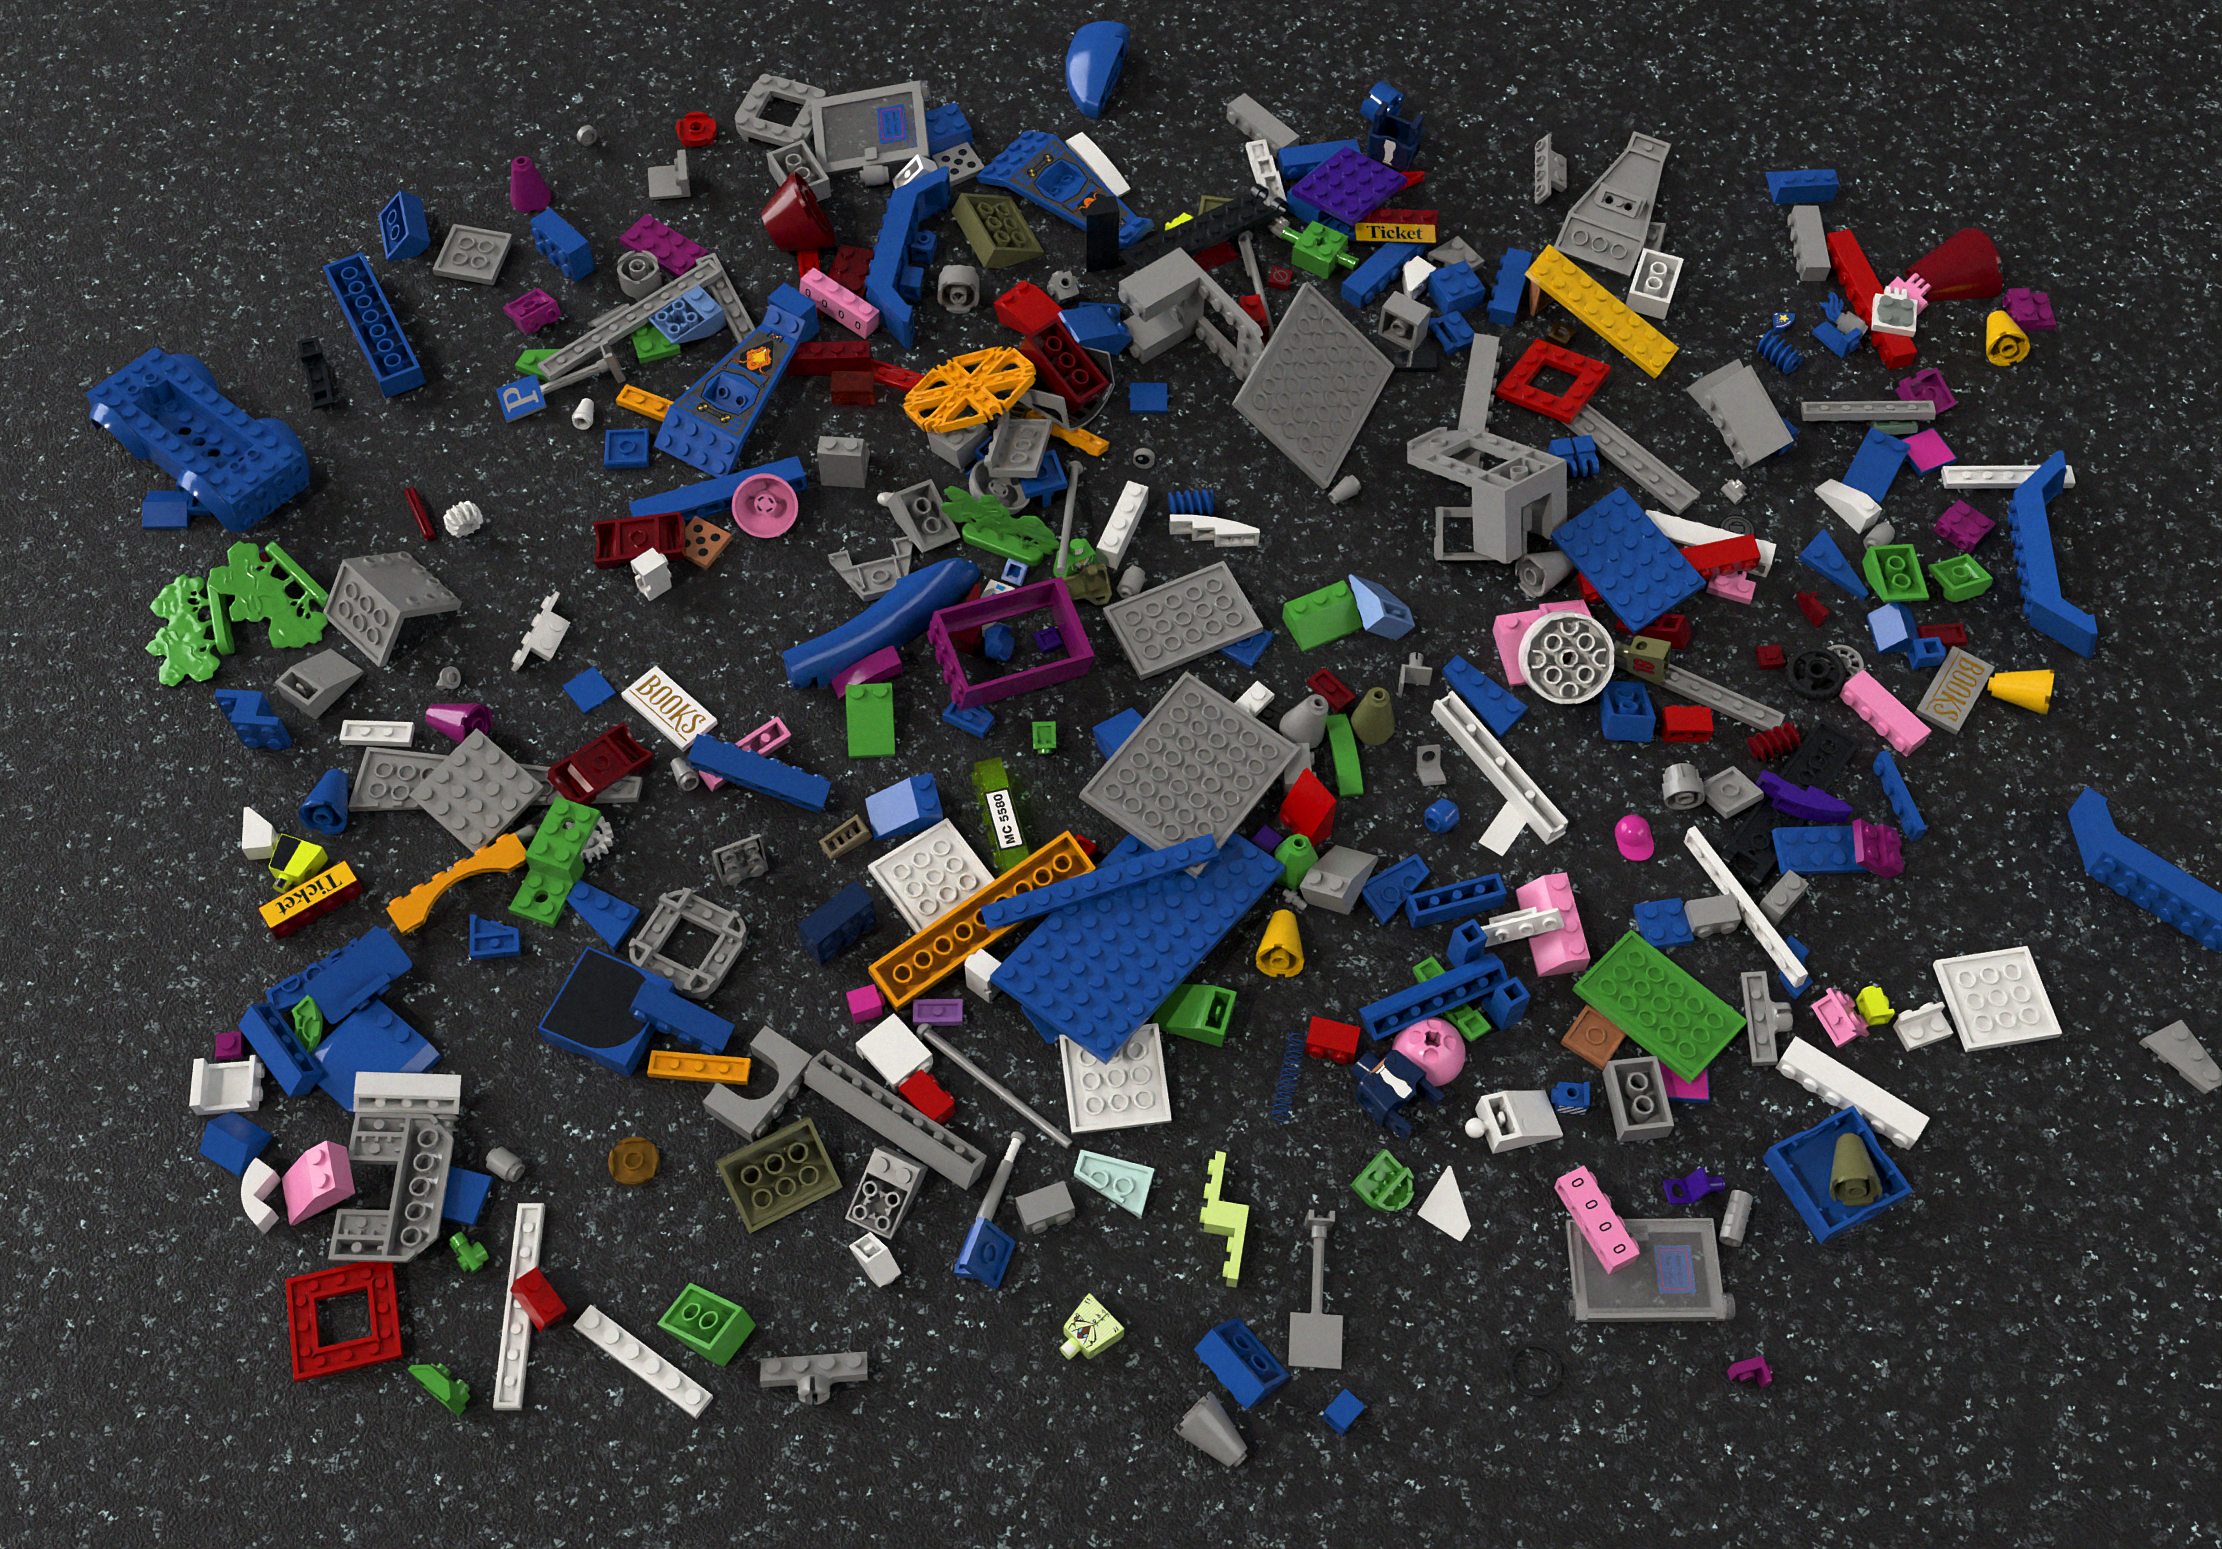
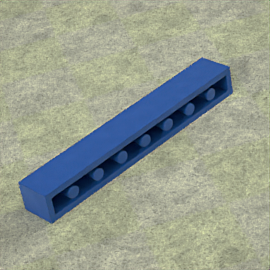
[629,456,807,523]

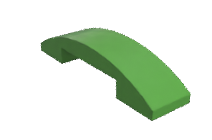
[1325,714,1363,798]
[1412,956,1491,1042]

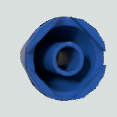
[298,769,349,835]

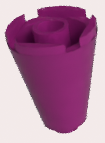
[510,156,551,213]
[425,703,493,744]

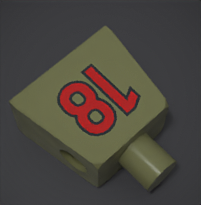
[1616,636,1671,685]

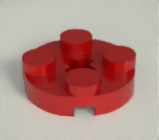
[676,112,717,147]

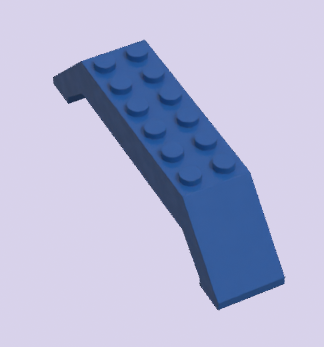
[865,166,951,349]
[2007,450,2098,658]
[2068,787,2222,952]

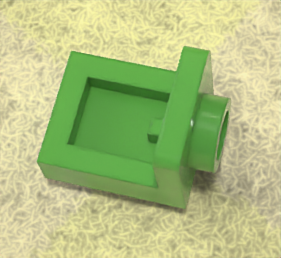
[1032,721,1056,754]

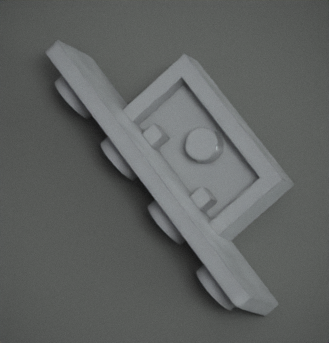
[1534,134,1567,205]

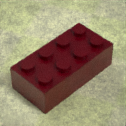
[1018,318,1109,414]

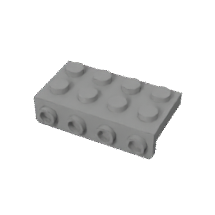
[984,410,1053,479]

